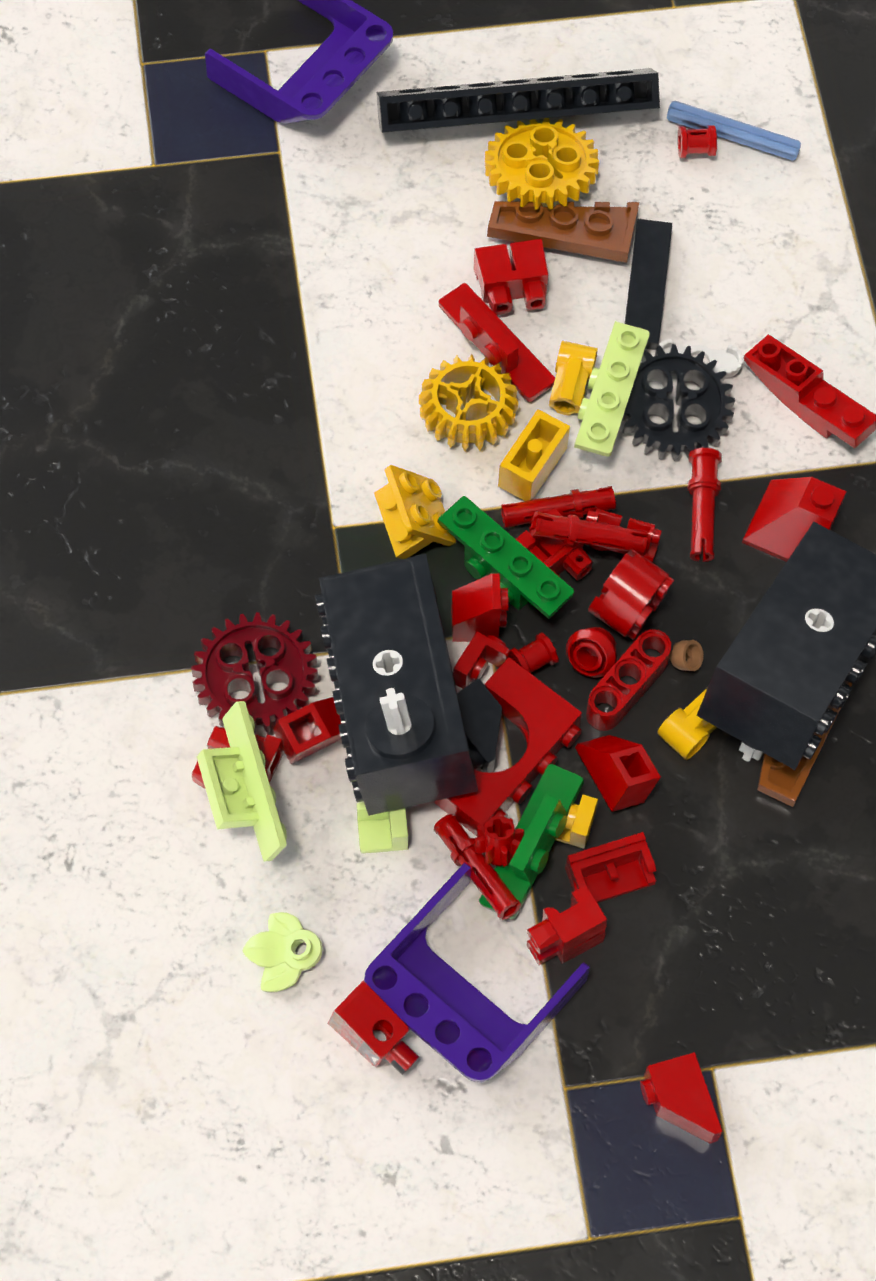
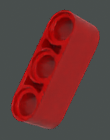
[586,629,671,731]

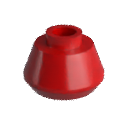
[566,627,616,678]

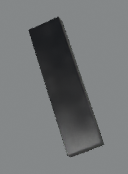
[624,219,672,350]

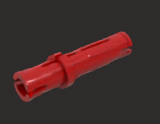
[501,486,616,528]
[531,511,648,555]
[434,814,521,920]

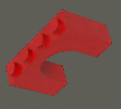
[433,657,582,836]

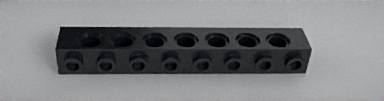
[376,68,660,133]

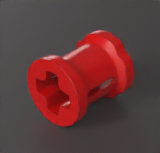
[677,125,717,158]
[509,632,559,673]

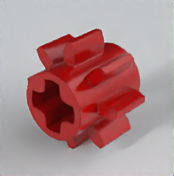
[475,816,524,866]

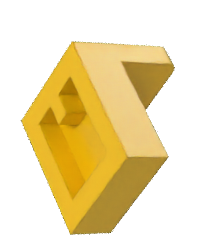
[555,795,598,849]

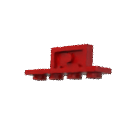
[438,283,555,402]

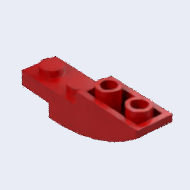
[744,334,876,449]

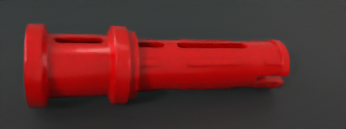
[687,448,722,562]

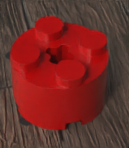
[588,548,674,640]

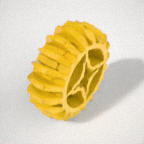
[419,354,518,451]

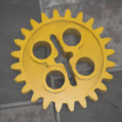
[485,118,599,210]

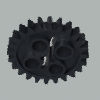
[622,344,735,461]

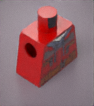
[327,981,419,1075]

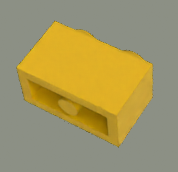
[498,409,570,501]

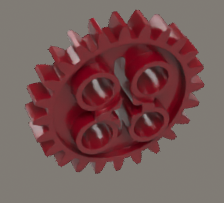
[191,612,318,734]

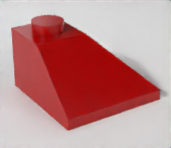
[742,477,847,562]

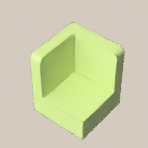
[357,802,408,854]

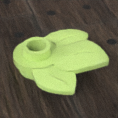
[243,912,323,992]

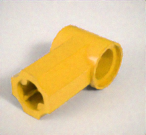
[549,340,598,416]
[657,689,716,760]

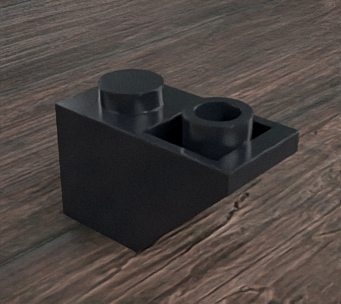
[457,678,502,773]

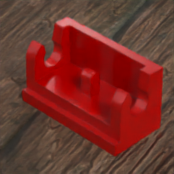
[565,832,656,903]

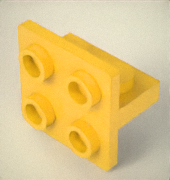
[374,465,456,559]

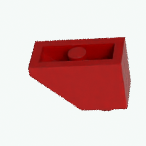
[640,1052,723,1144]

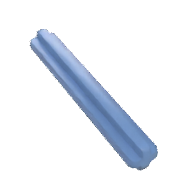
[667,101,801,161]

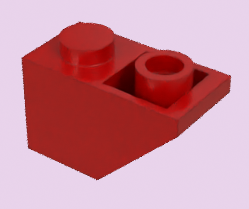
[451,573,508,642]
[273,697,341,764]
[575,735,661,812]

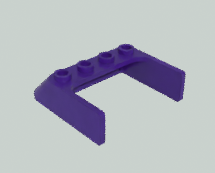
[205,0,393,124]
[364,863,590,1082]

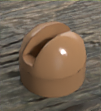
[669,640,703,671]

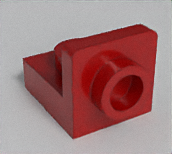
[453,632,510,689]

